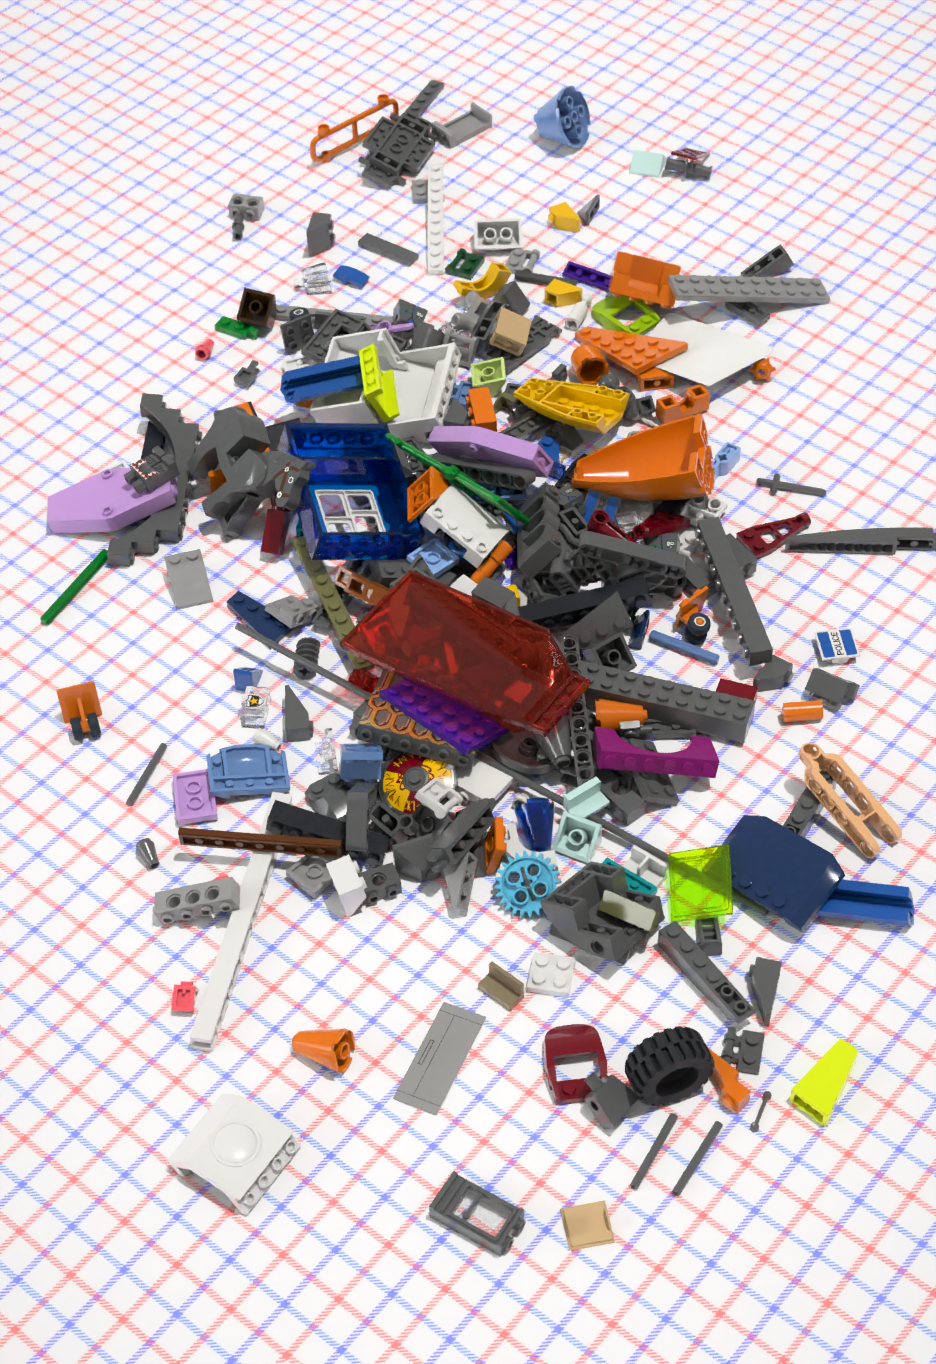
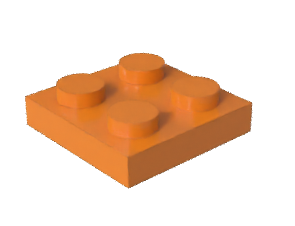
[484,816,507,874]

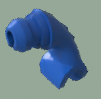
[447,541,471,564]

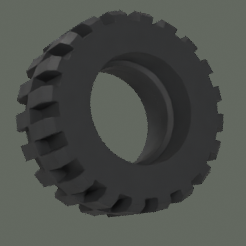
[624,1026,714,1106]

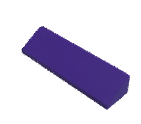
[562,261,612,293]

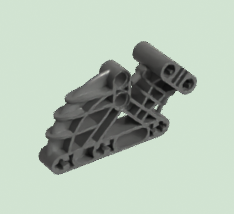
[550,531,687,599]

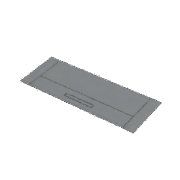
[393,1002,486,1115]

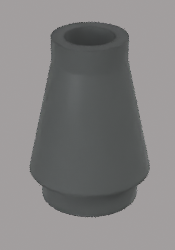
[135,838,160,869]

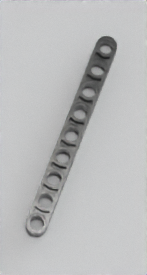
[561,635,595,787]

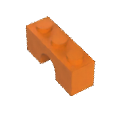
[656,384,710,424]

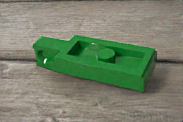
[214,316,259,340]

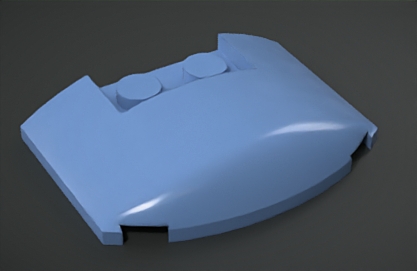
[206,744,291,799]

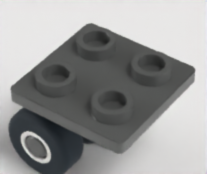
[280,307,314,355]

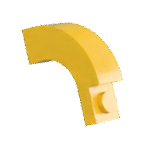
[453,262,512,299]

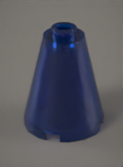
[514,797,555,852]

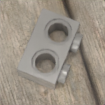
[228,193,265,221]

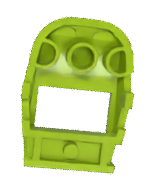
[591,295,660,335]

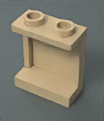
[489,307,532,357]

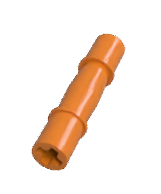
[470,540,514,584]

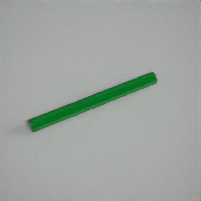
[40,549,108,625]

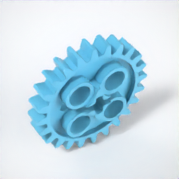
[494,850,562,919]

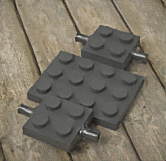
[358,110,438,189]

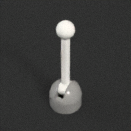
[626,412,659,427]

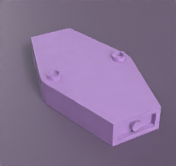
[428,426,554,477]
[47,468,178,534]

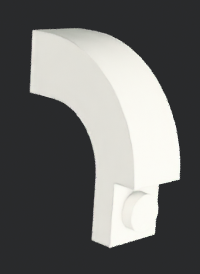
[504,822,558,878]

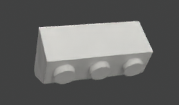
[474,218,522,250]

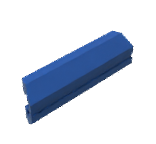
[280,356,364,403]
[816,879,914,926]

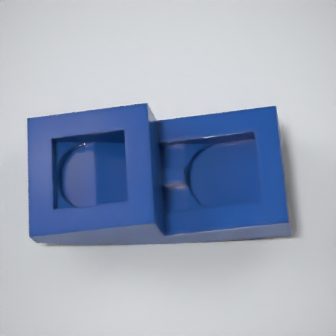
[332,265,370,290]

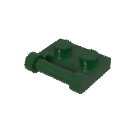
[445,248,485,280]

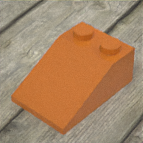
[407,466,448,522]

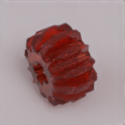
[348,669,379,694]

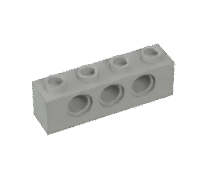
[154,877,240,924]

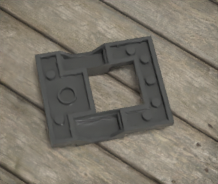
[301,308,408,364]

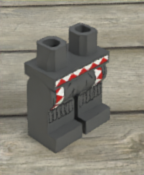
[124,446,180,494]

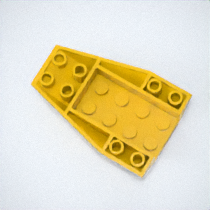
[513,378,630,434]

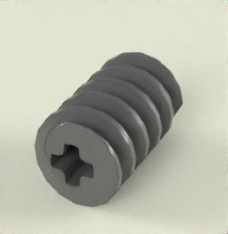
[293,637,321,680]

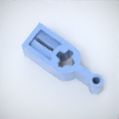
[712,442,741,483]

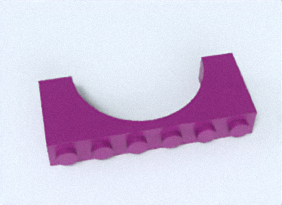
[591,727,719,778]

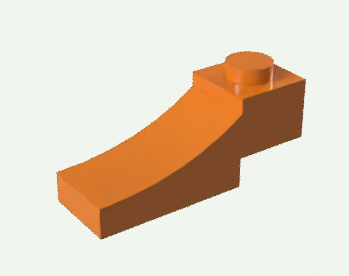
[708,1048,751,1114]

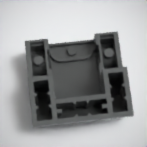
[540,861,665,961]

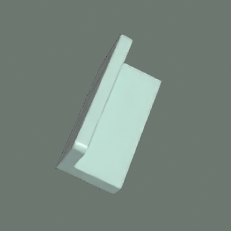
[563,777,609,819]

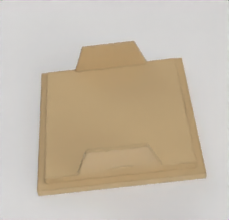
[560,1200,615,1251]

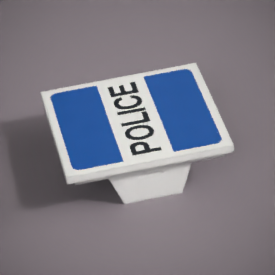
[814,628,860,664]

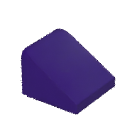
[505,549,518,570]

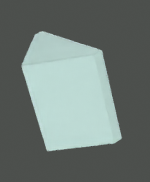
[629,149,666,178]
[551,811,602,863]

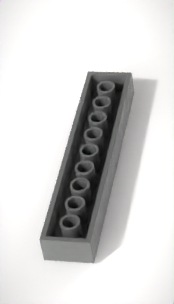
[556,660,756,743]

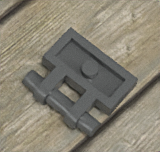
[721,1027,765,1075]

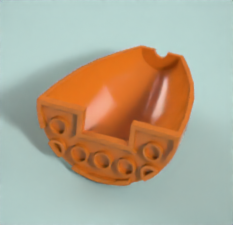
[572,413,714,501]

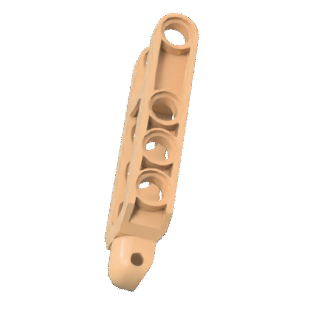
[798,742,902,859]

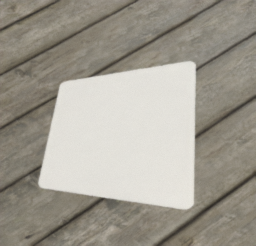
[648,312,775,386]

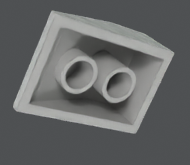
[164,549,214,610]

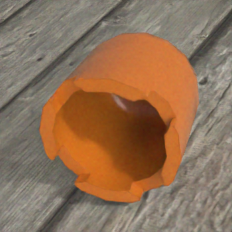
[570,344,609,385]

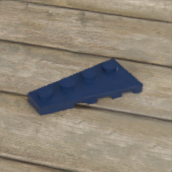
[226,591,295,650]

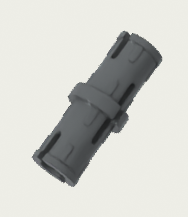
[232,213,244,241]

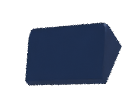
[628,610,650,650]

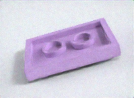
[172,769,218,825]

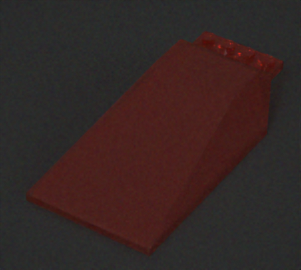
[339,570,591,737]

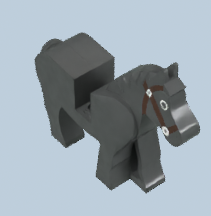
[187,406,315,538]

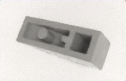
[443,851,478,915]

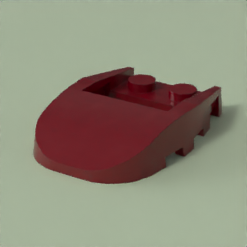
[543,1024,608,1106]

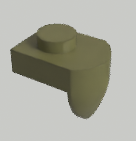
[493,392,520,413]

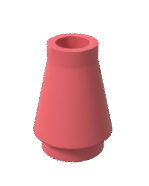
[195,338,215,360]

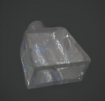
[293,262,332,295]

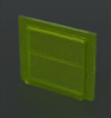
[669,844,733,922]

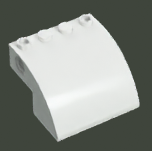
[420,484,511,569]

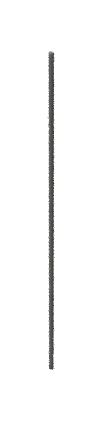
[235,622,769,916]

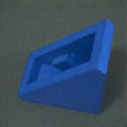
[233,667,263,693]

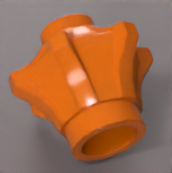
[749,357,776,381]

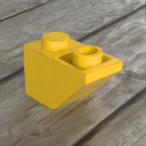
[544,279,583,307]

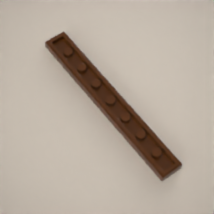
[178,827,343,858]

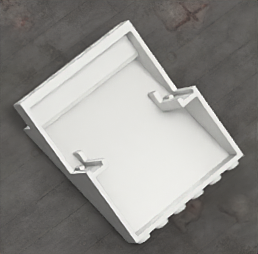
[310,328,462,444]

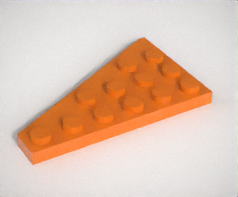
[574,326,688,375]

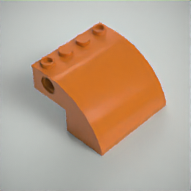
[609,250,681,309]

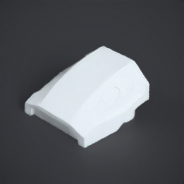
[680,496,728,526]

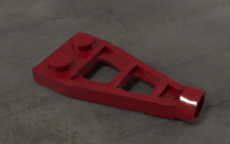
[633,511,690,540]
[736,512,811,560]

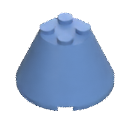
[533,86,591,148]

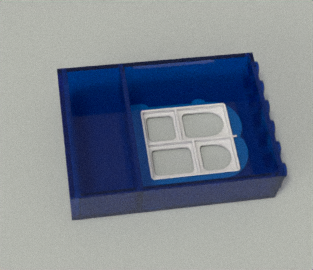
[278,422,425,560]

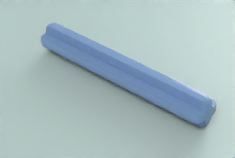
[649,630,720,665]

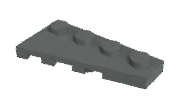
[556,590,633,650]

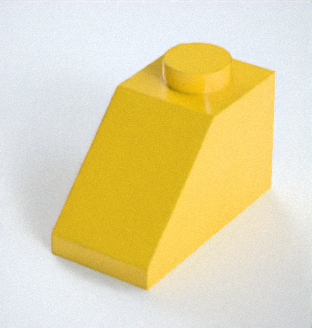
[548,202,581,232]

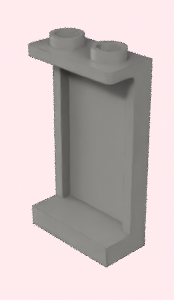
[431,102,492,149]

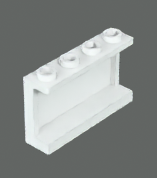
[454,751,518,803]

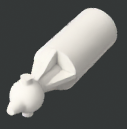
[565,293,593,330]

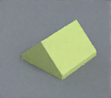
[471,357,507,398]

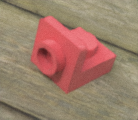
[171,981,199,1013]

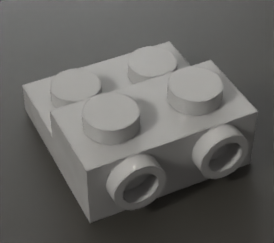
[265,595,319,628]

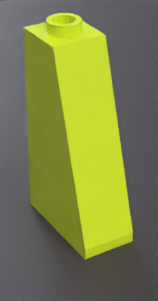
[790,1038,858,1127]

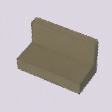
[478,961,524,1012]

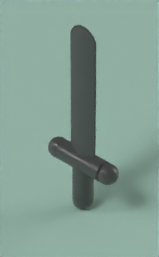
[756,473,826,496]

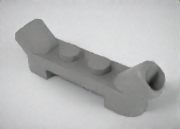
[451,291,490,333]

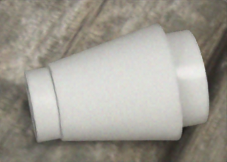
[252,728,282,752]

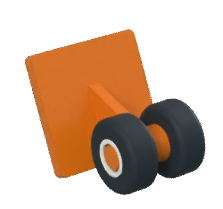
[674,586,711,645]
[56,681,102,741]

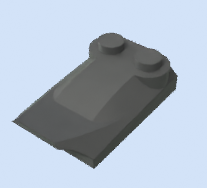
[304,773,350,822]

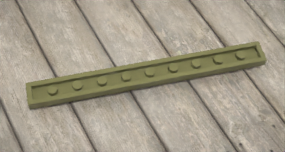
[292,534,374,675]

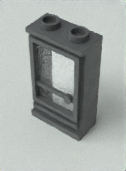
[429,1171,526,1257]

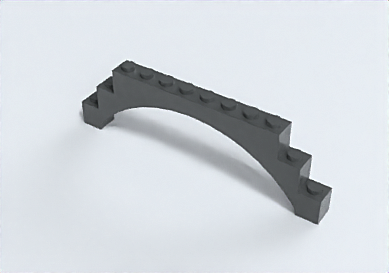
[107,393,203,567]

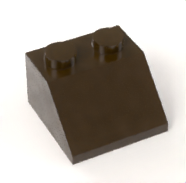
[236,287,277,330]

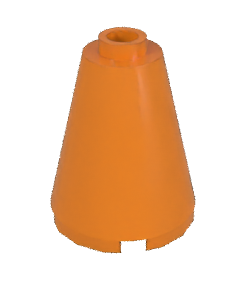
[595,699,648,733]
[292,1028,355,1073]

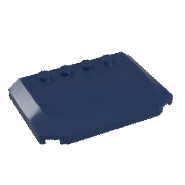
[702,815,845,933]

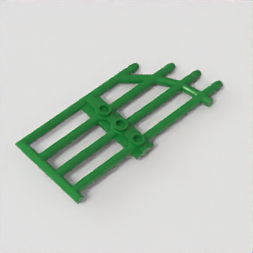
[385,433,530,525]

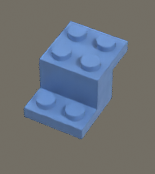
[339,744,383,782]

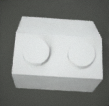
[326,854,367,918]

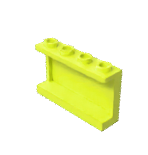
[359,344,400,422]

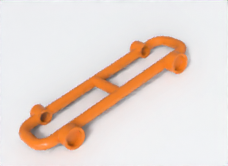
[310,94,399,163]

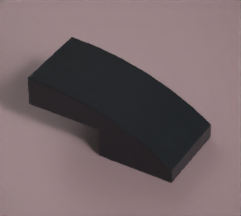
[654,498,691,515]

